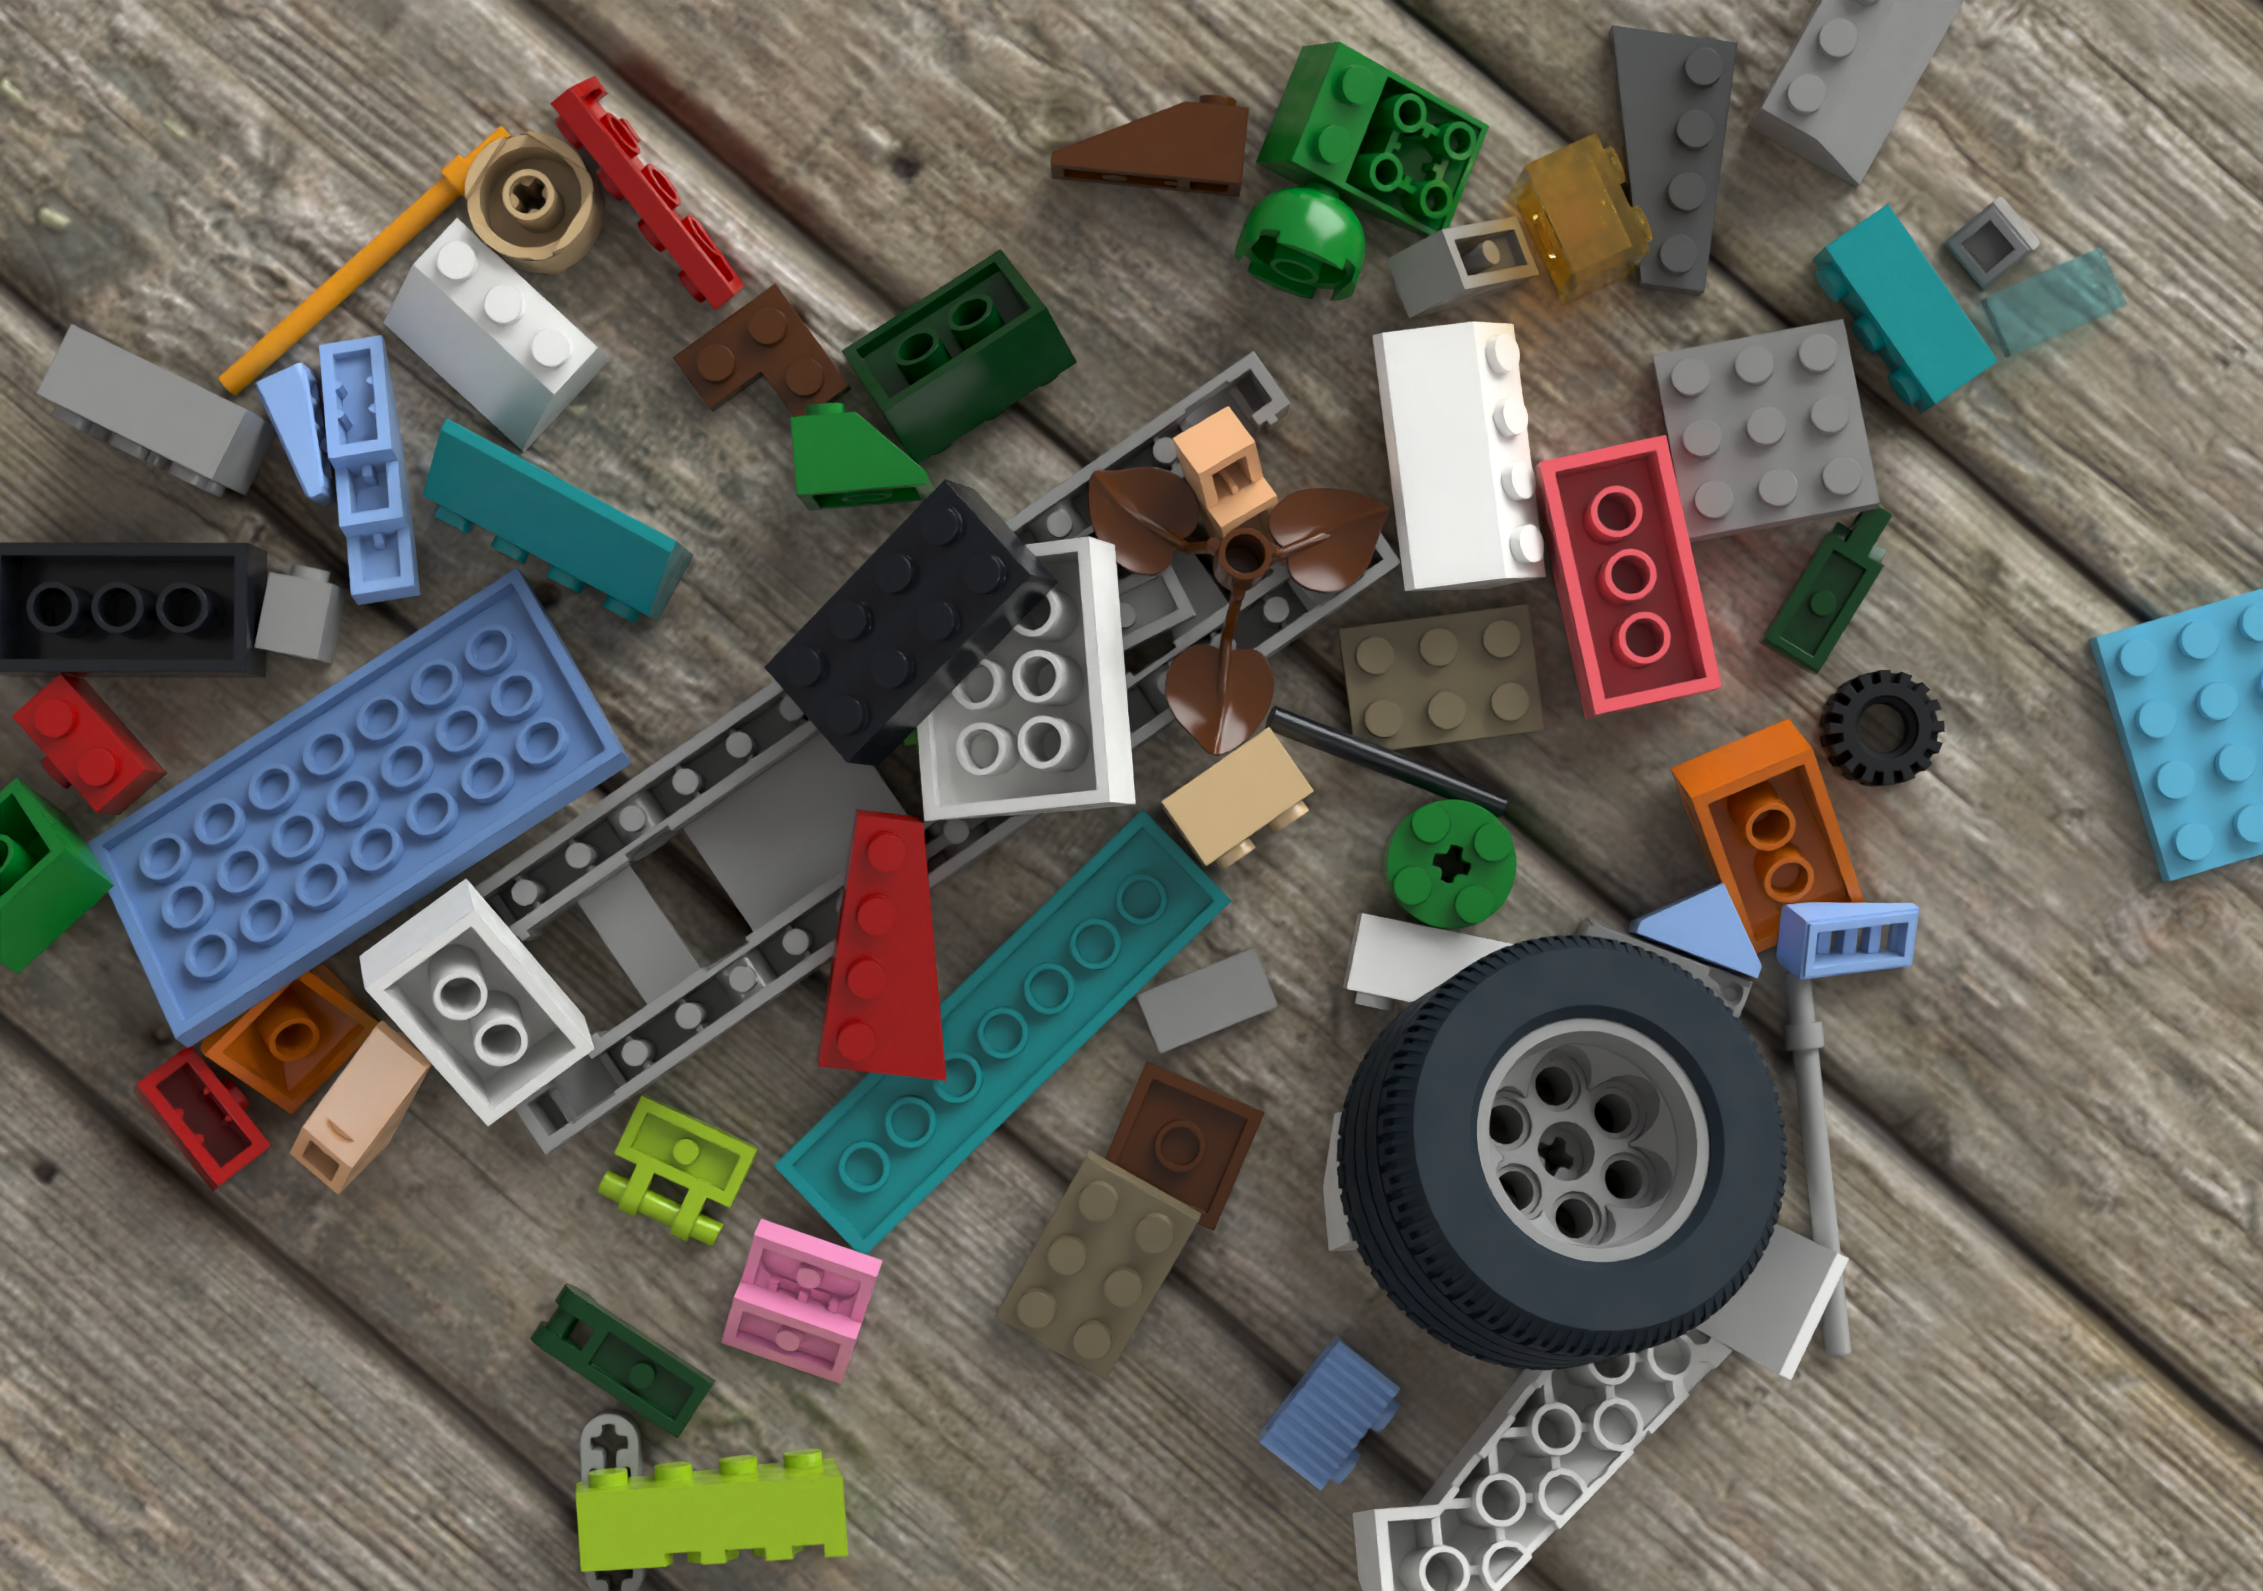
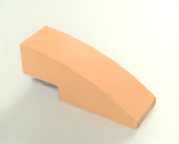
[1172,406,1287,581]

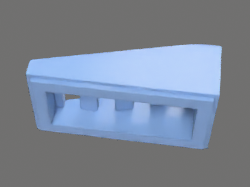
[256,363,335,506]
[1776,902,1919,980]

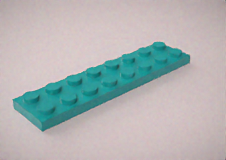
[773,809,1232,1255]

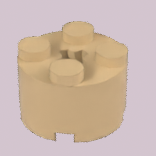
[465,131,605,274]

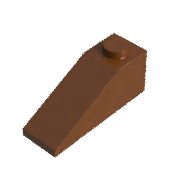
[1050,95,1249,197]

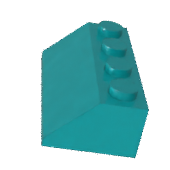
[423,418,694,624]

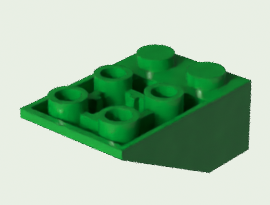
[1256,42,1489,238]

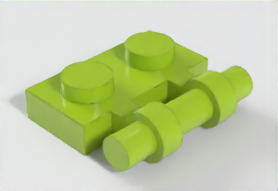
[597,1094,760,1247]

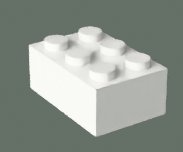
[359,879,594,1126]

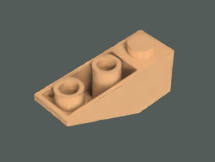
[289,1020,432,1195]

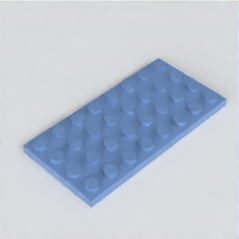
[86,567,632,1048]

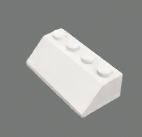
[1372,321,1546,591]

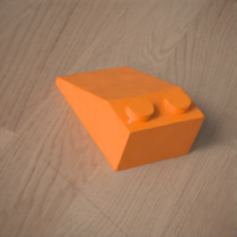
[1670,719,1865,954]

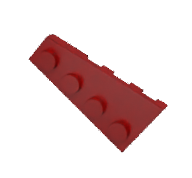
[550,76,745,310]
[817,809,947,1081]

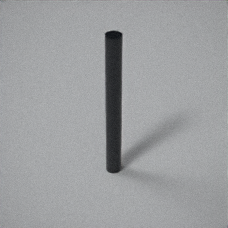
[1265,706,1508,818]

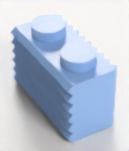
[1257,1334,1401,1491]

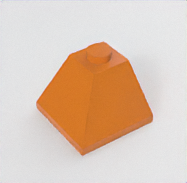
[200,962,380,1115]

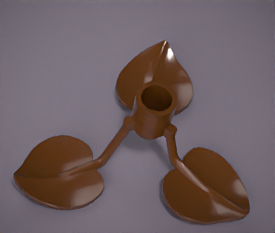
[1088,467,1389,756]

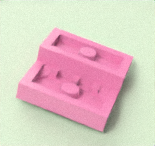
[721,1219,883,1384]

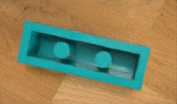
[1812,204,1998,414]

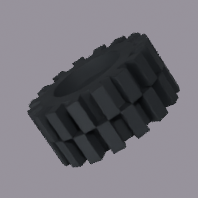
[1819,670,1945,787]

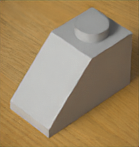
[1386,216,1539,318]

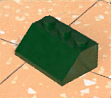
[842,249,1077,464]

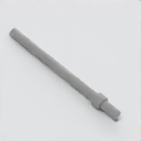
[1783,972,1851,1356]

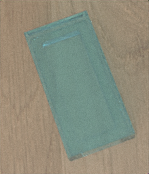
[1980,247,2127,358]

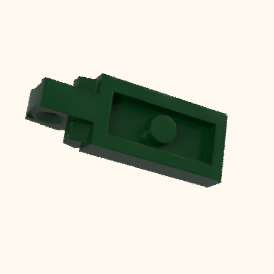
[1759,506,1893,675]

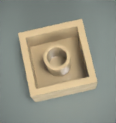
[1160,727,1314,870]

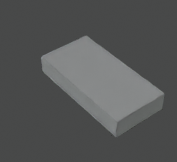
[1136,947,1278,1054]

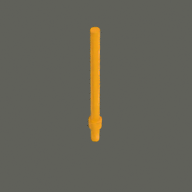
[218,125,512,397]

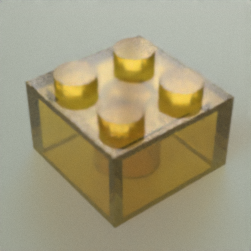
[1510,133,1652,307]

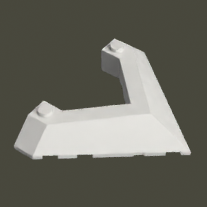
[1323,1112,1732,1591]

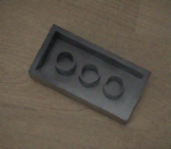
[764,479,1058,766]
[0,542,267,678]

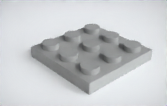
[1653,319,1880,543]

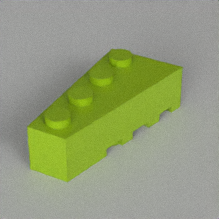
[575,1449,848,1572]

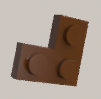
[673,283,852,417]

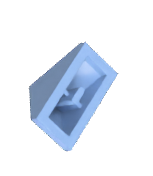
[1627,883,1762,978]

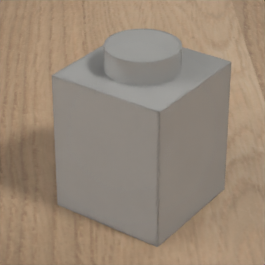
[254,565,347,664]

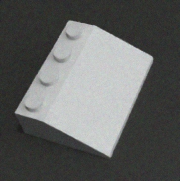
[917,536,1136,821]

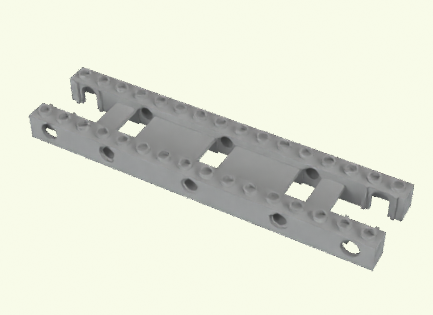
[475,351,1401,1154]

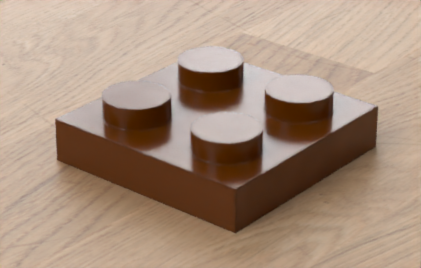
[1105,1061,1265,1231]

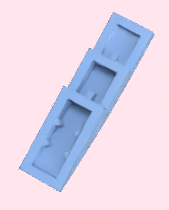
[319,335,421,605]

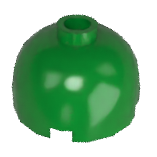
[1234,182,1366,301]

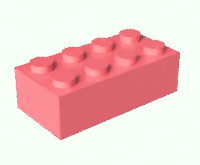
[1533,435,1722,719]

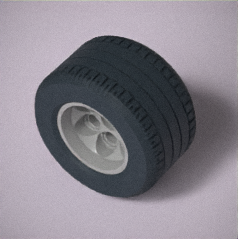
[1336,935,1787,1370]

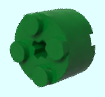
[1381,799,1517,929]

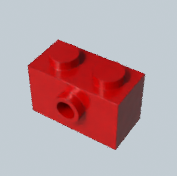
[12,673,167,815]
[133,1046,271,1192]

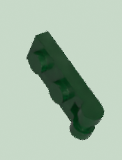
[530,1283,716,1438]

